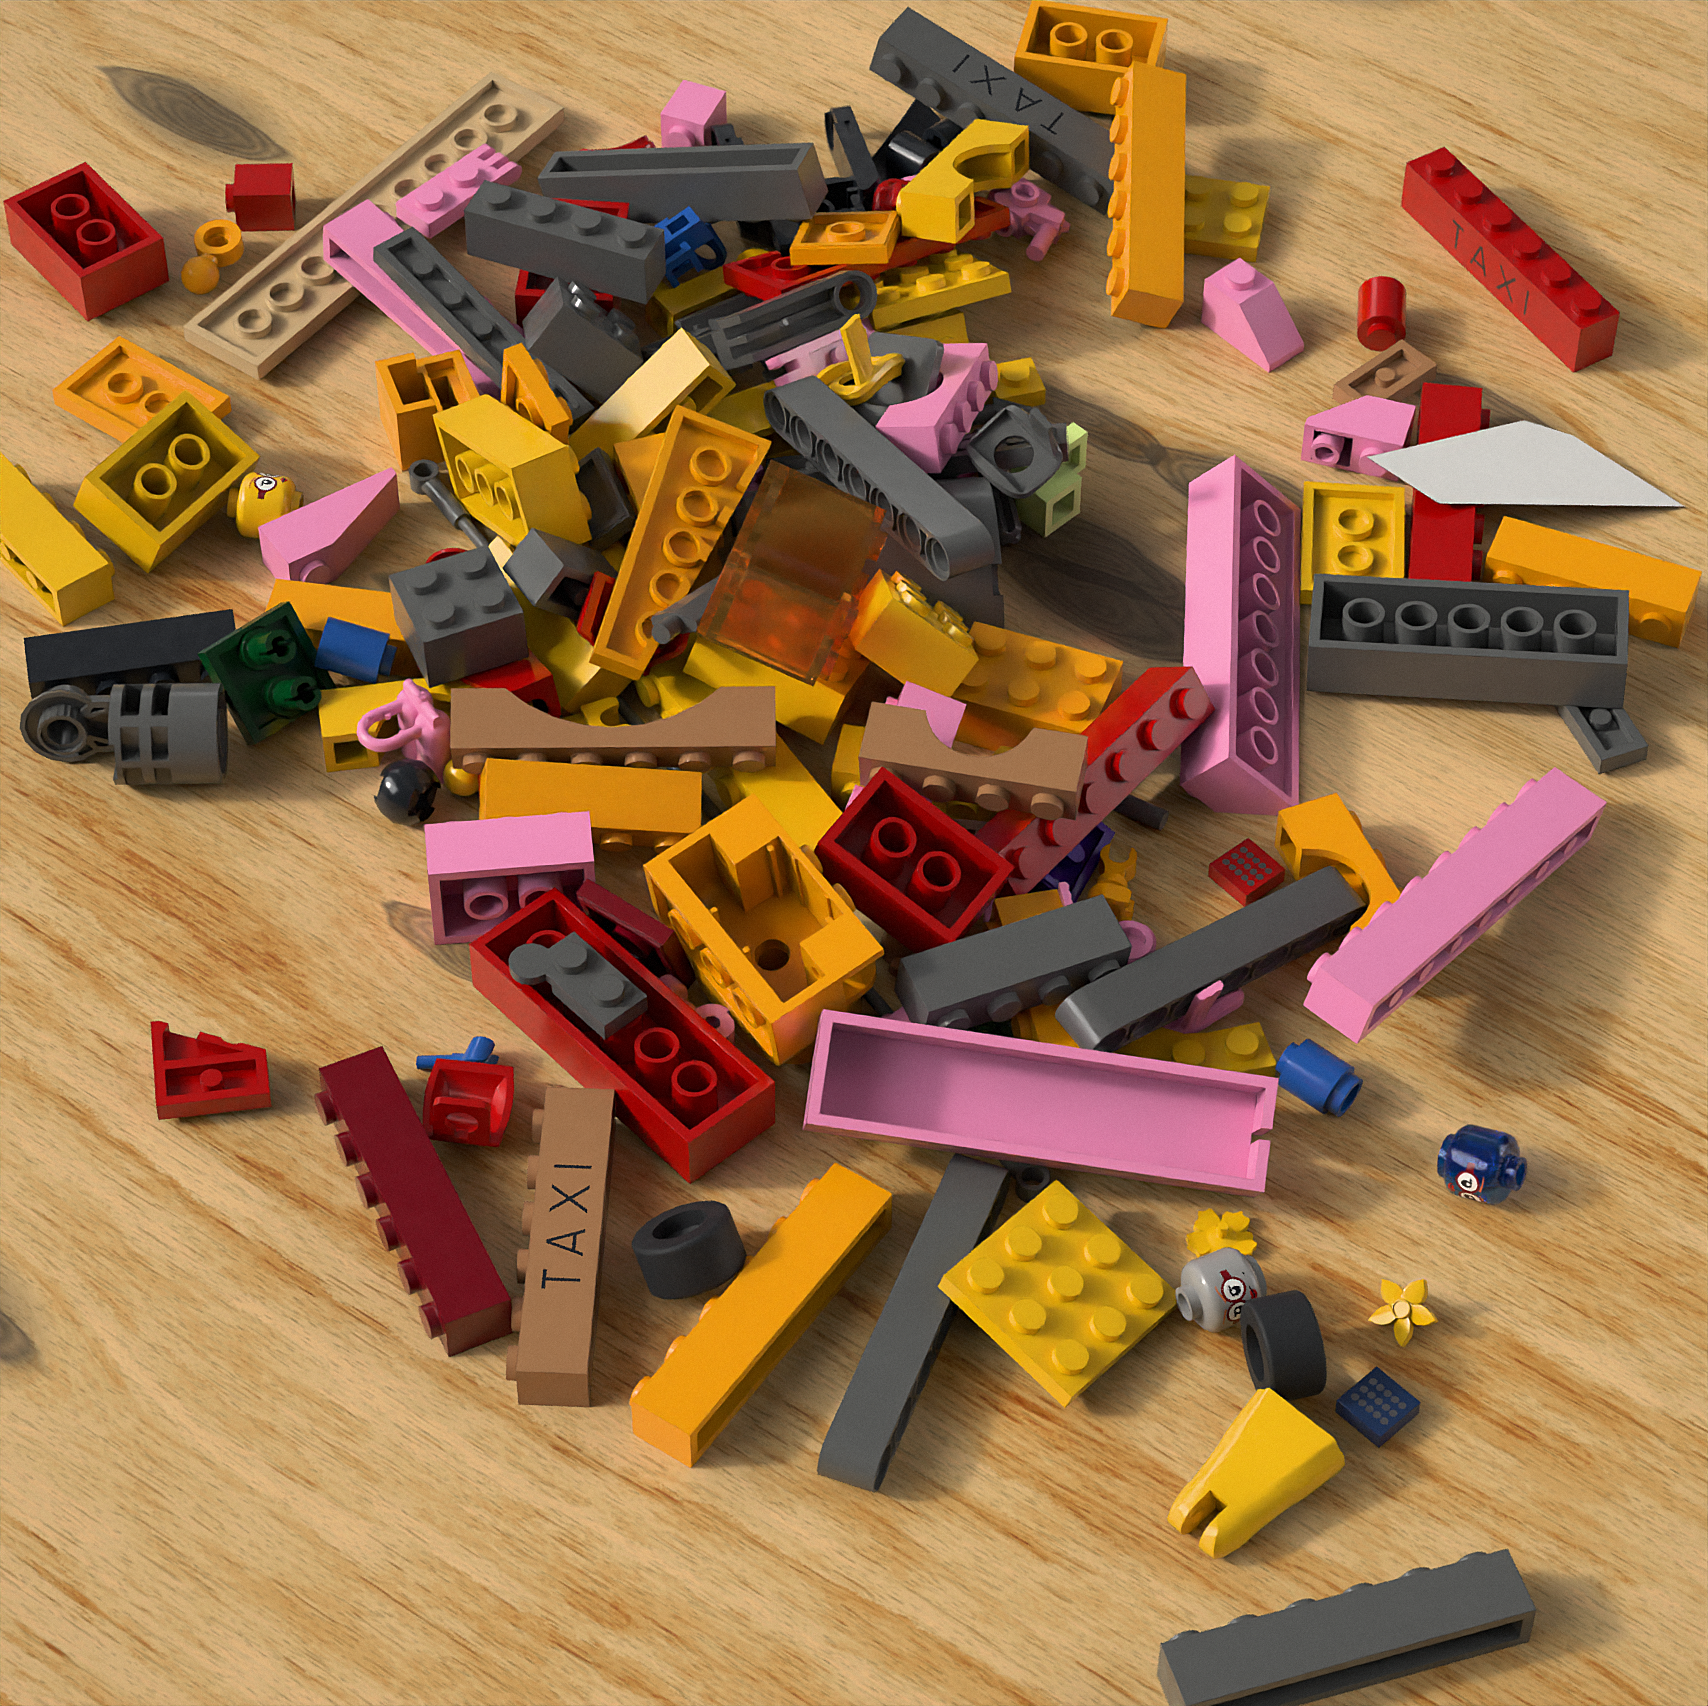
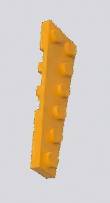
[588,405,772,681]

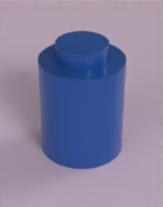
[315,616,397,684]

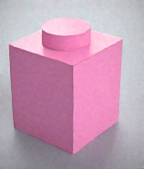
[661,80,727,148]

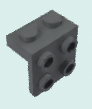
[850,332,944,428]

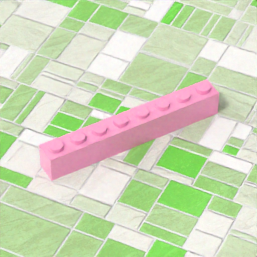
[1303,767,1607,1044]

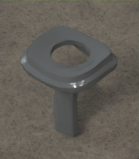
[966,405,1063,499]

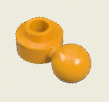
[181,219,244,295]

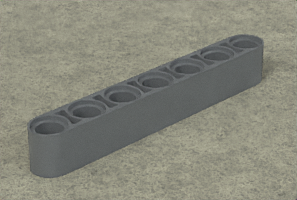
[763,375,995,581]
[1054,866,1368,1053]
[817,1153,1011,1493]

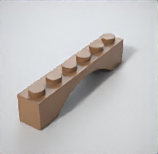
[450,686,776,775]

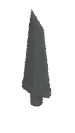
[651,563,760,644]

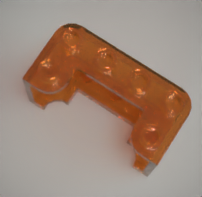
[694,460,889,687]

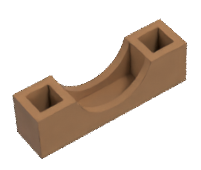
[858,702,1088,820]

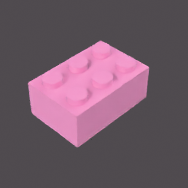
[424,811,595,945]

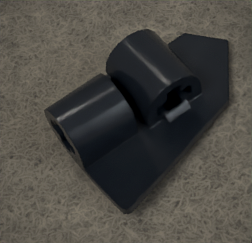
[872,99,965,188]

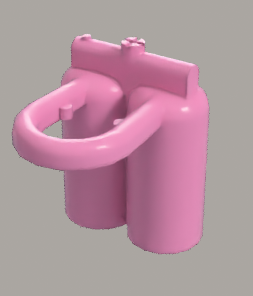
[357,678,452,784]

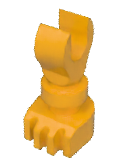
[1086,843,1137,922]

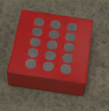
[1208,838,1285,907]

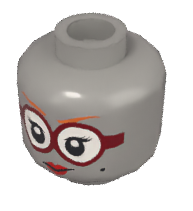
[1175,1247,1267,1333]

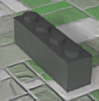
[464,180,666,304]
[894,894,1132,1031]

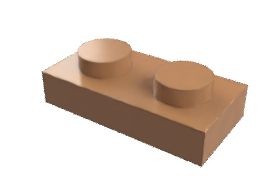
[1332,339,1438,405]

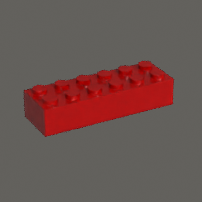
[469,887,775,1184]

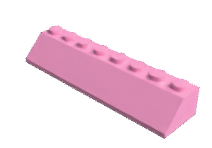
[1180,455,1301,816]

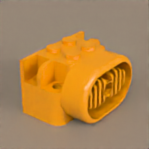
[643,793,884,1066]

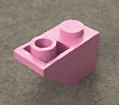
[1301,395,1416,482]

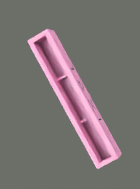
[323,199,525,403]

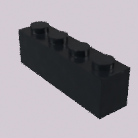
[24,609,236,699]

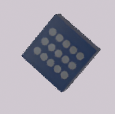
[1335,1366,1421,1448]

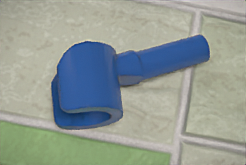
[416,1036,499,1070]

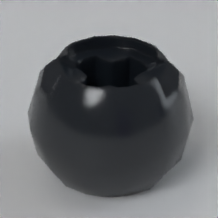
[374,758,441,826]

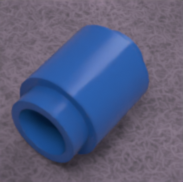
[1275,1039,1363,1117]

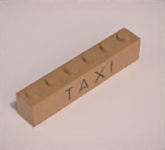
[506,1087,616,1407]

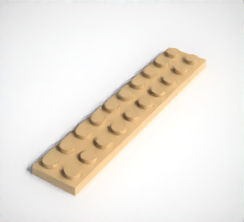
[183,71,565,380]

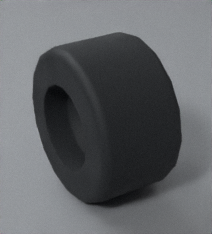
[632,1201,747,1300]
[1240,1290,1327,1401]

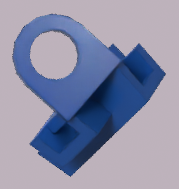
[654,206,727,288]

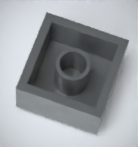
[522,276,644,404]
[388,545,529,688]

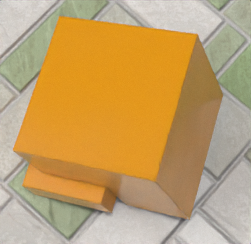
[375,349,479,472]

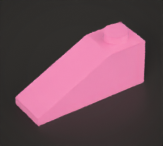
[258,467,400,584]

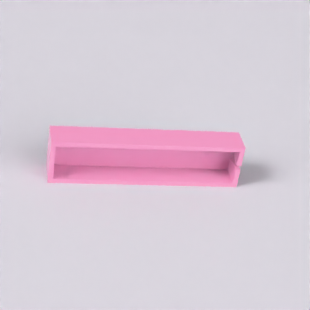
[802,1009,1279,1198]

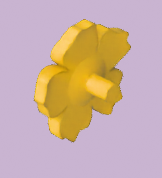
[1186,1208,1257,1258]

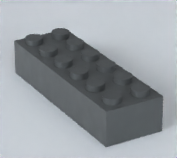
[1307,574,1629,709]

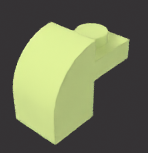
[1009,422,1088,538]

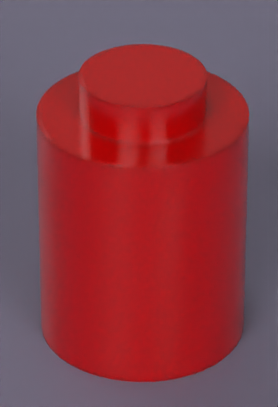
[1357,276,1406,352]

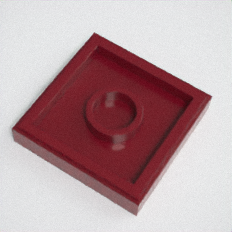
[576,878,696,989]

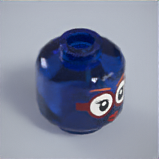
[1437,1124,1527,1205]

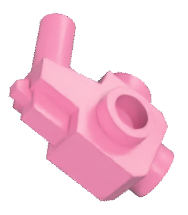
[987,178,1070,261]

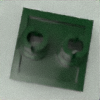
[197,601,337,745]

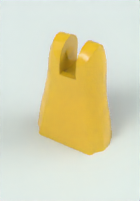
[1167,1388,1345,1560]

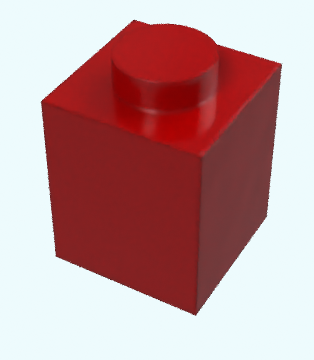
[225,163,297,232]

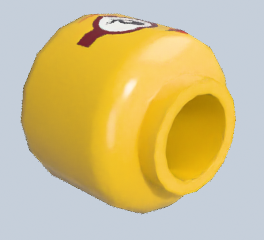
[227,472,304,539]

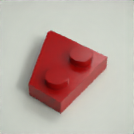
[150,1021,272,1120]

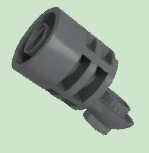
[20,683,228,785]

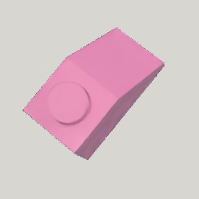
[1201,258,1304,373]

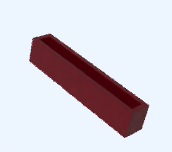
[314,1046,514,1357]

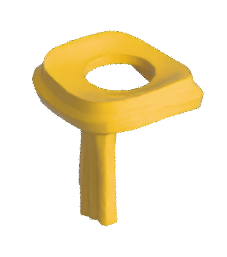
[816,314,905,406]

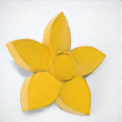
[1368,1279,1438,1347]

